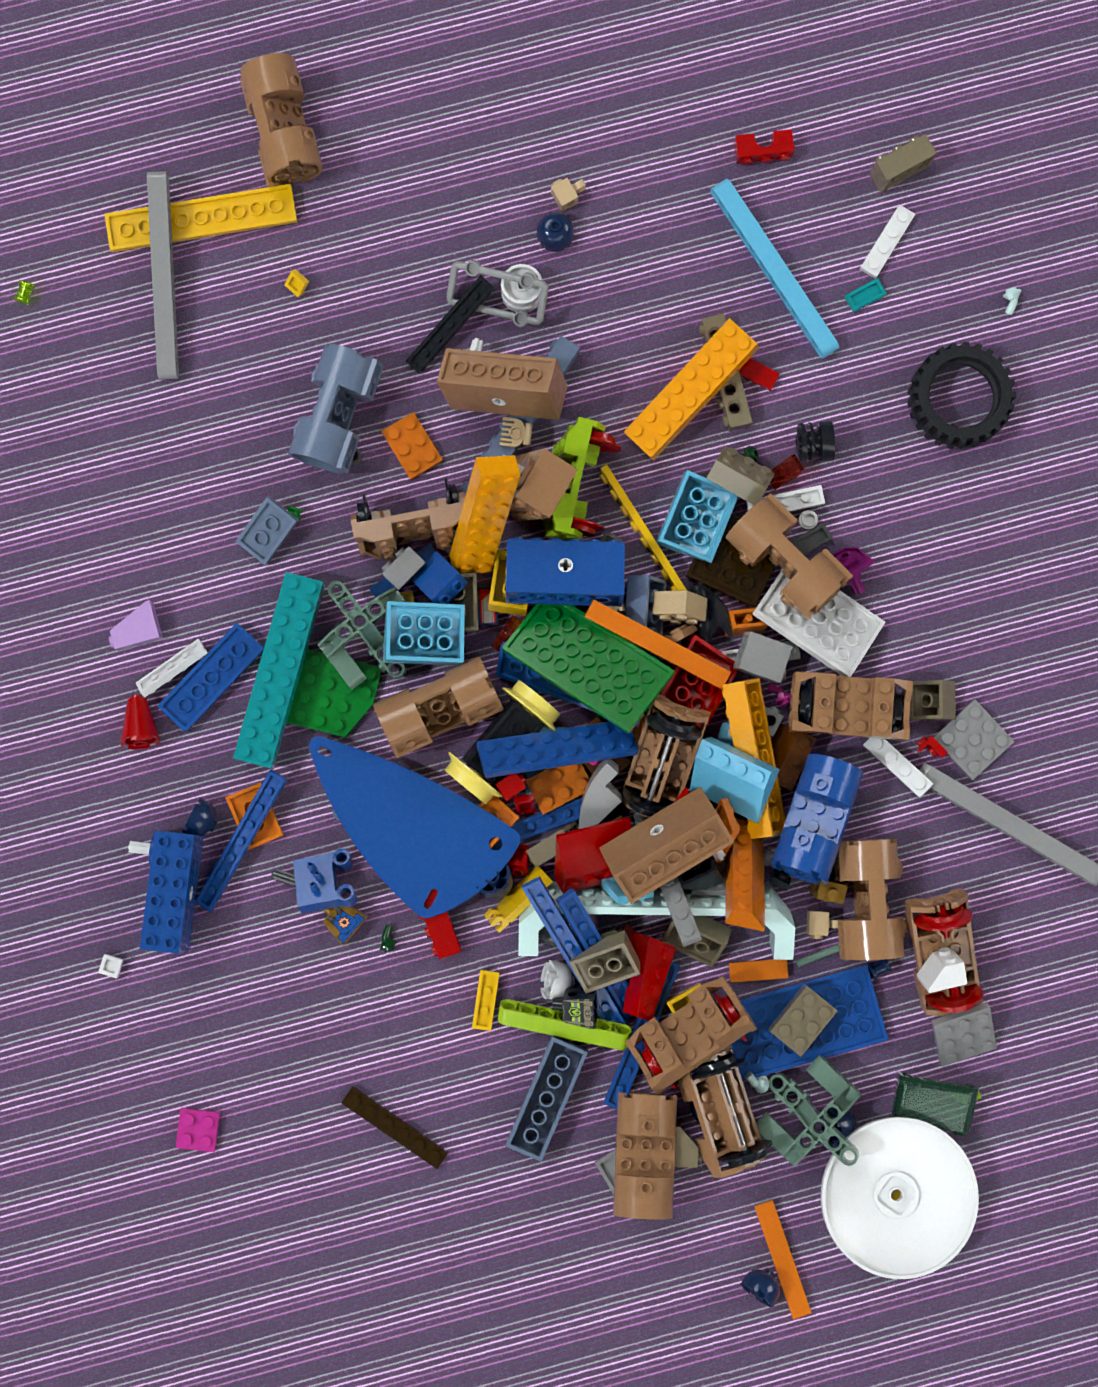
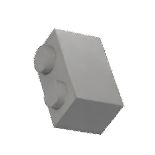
[381,546,425,590]

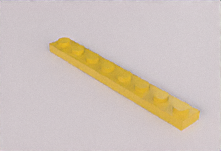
[599,464,686,591]

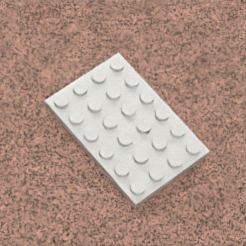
[752,569,885,677]

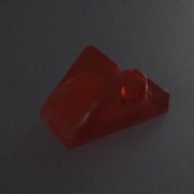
[770,454,805,490]

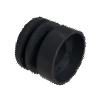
[795,421,835,463]

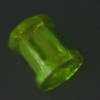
[13,280,35,305]

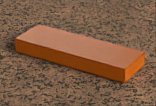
[728,959,788,983]

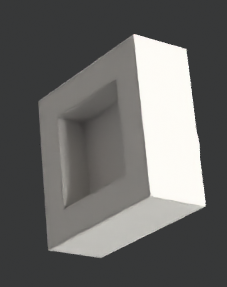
[98,954,124,979]

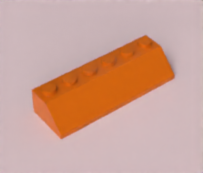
[725,818,765,932]

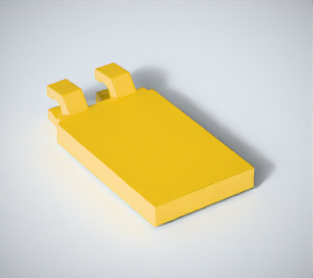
[484,866,553,933]

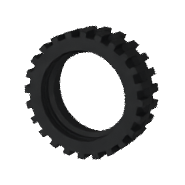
[907,342,1016,450]

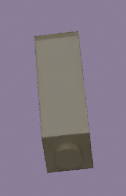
[526,821,579,867]

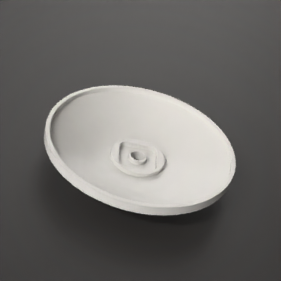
[821,1117,979,1279]

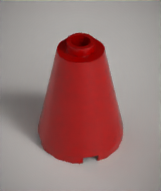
[120,695,160,750]

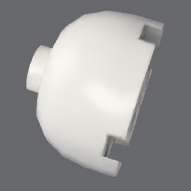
[541,960,575,1000]

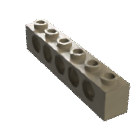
[698,313,753,432]

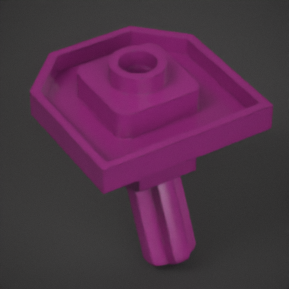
[832,547,874,595]

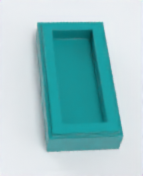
[844,278,887,313]

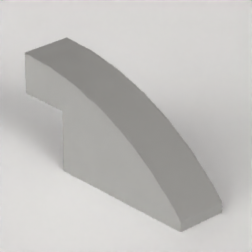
[579,759,622,829]

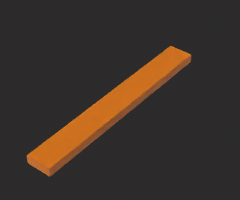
[584,599,731,689]

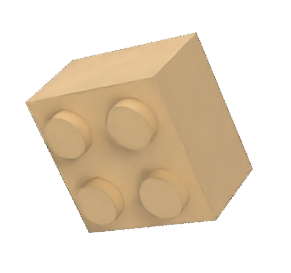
[652,590,708,625]

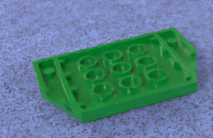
[287,649,382,737]

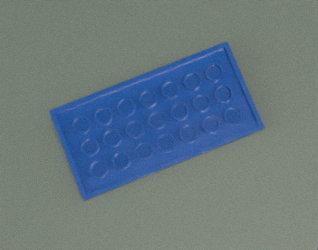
[719,964,889,1081]

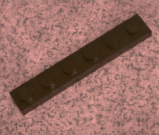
[341,1086,448,1169]

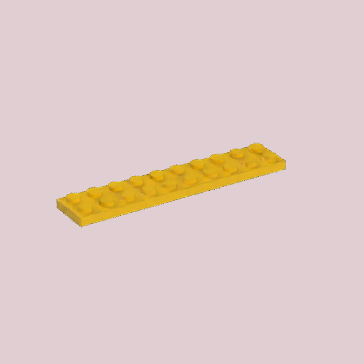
[104,184,298,252]

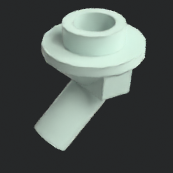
[1003,287,1022,315]
[745,1072,769,1093]

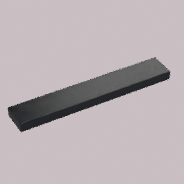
[406,275,496,374]

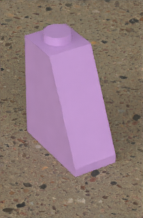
[109,600,163,651]

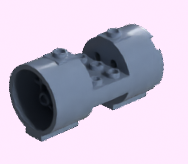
[288,344,384,474]

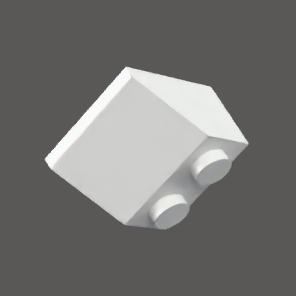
[917,947,967,993]

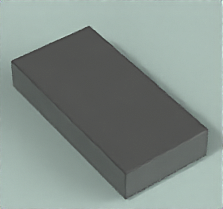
[790,522,833,556]

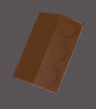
[771,723,816,791]

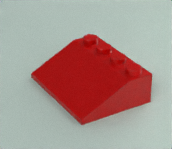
[659,634,738,727]
[555,817,631,894]

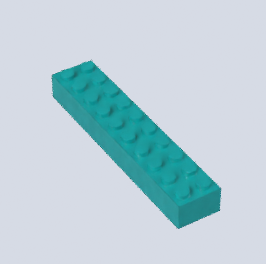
[233,572,325,769]

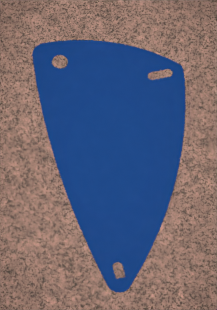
[309,737,520,918]

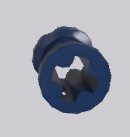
[867,959,892,980]

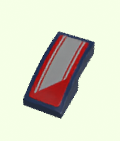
[478,588,498,626]

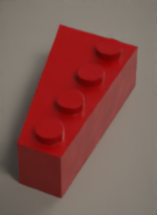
[623,932,677,1021]

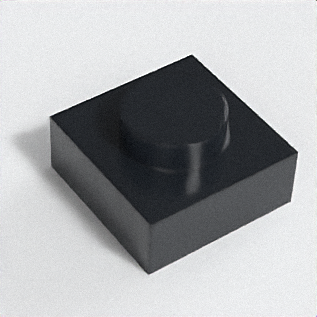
[769,869,791,891]

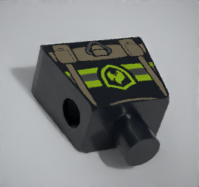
[552,987,598,1029]

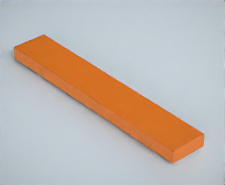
[754,1199,812,1320]

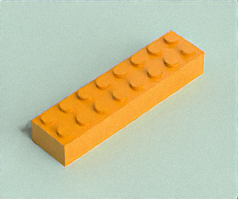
[624,318,759,461]
[449,455,521,573]
[722,678,786,839]

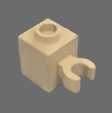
[551,178,586,212]
[806,910,838,939]

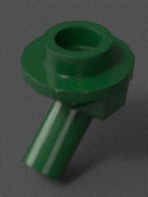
[739,445,758,463]
[379,924,397,953]

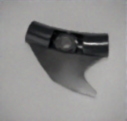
[690,584,733,643]

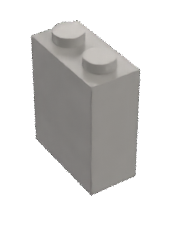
[733,631,792,683]

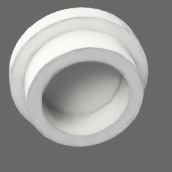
[799,510,818,530]

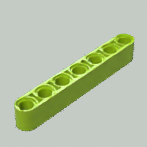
[498,999,632,1050]

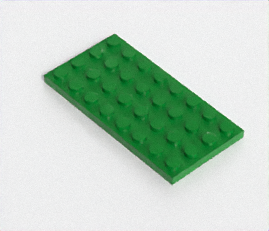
[502,604,675,734]

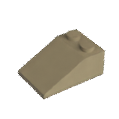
[570,930,640,993]

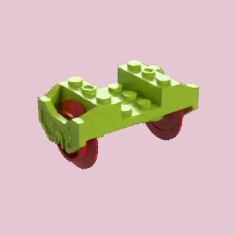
[542,417,621,541]

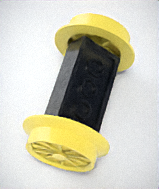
[445,680,561,804]

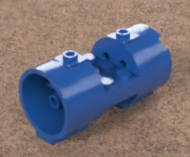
[771,754,864,885]

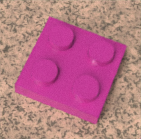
[176,1108,220,1152]

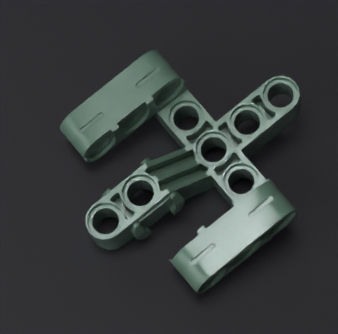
[317,581,406,690]
[756,1055,862,1167]

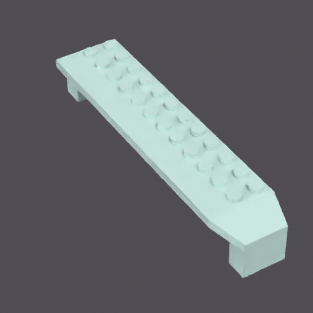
[519,882,795,960]

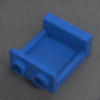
[410,551,468,604]

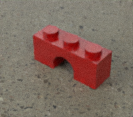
[734,129,795,165]
[495,773,527,802]

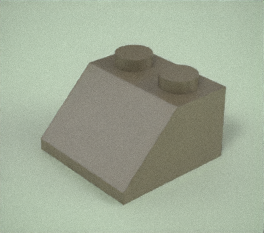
[910,680,956,720]
[675,1121,702,1168]

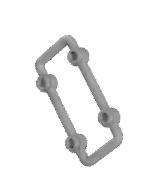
[446,260,549,327]

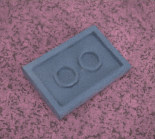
[235,496,299,565]

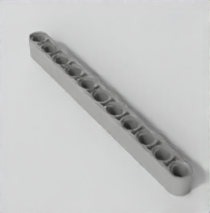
[147,171,179,380]
[919,763,1098,887]

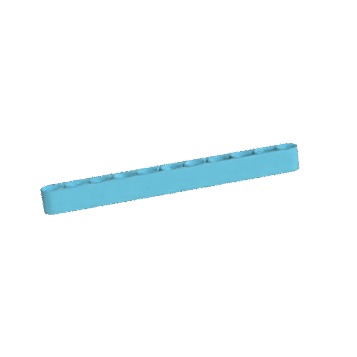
[710,178,839,359]

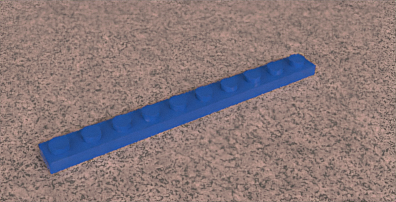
[522,876,632,1034]

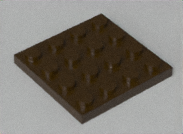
[686,513,775,608]

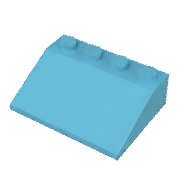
[656,470,738,563]
[383,601,465,666]
[690,737,780,823]

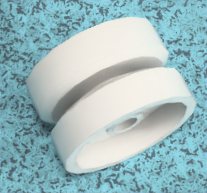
[501,264,542,313]

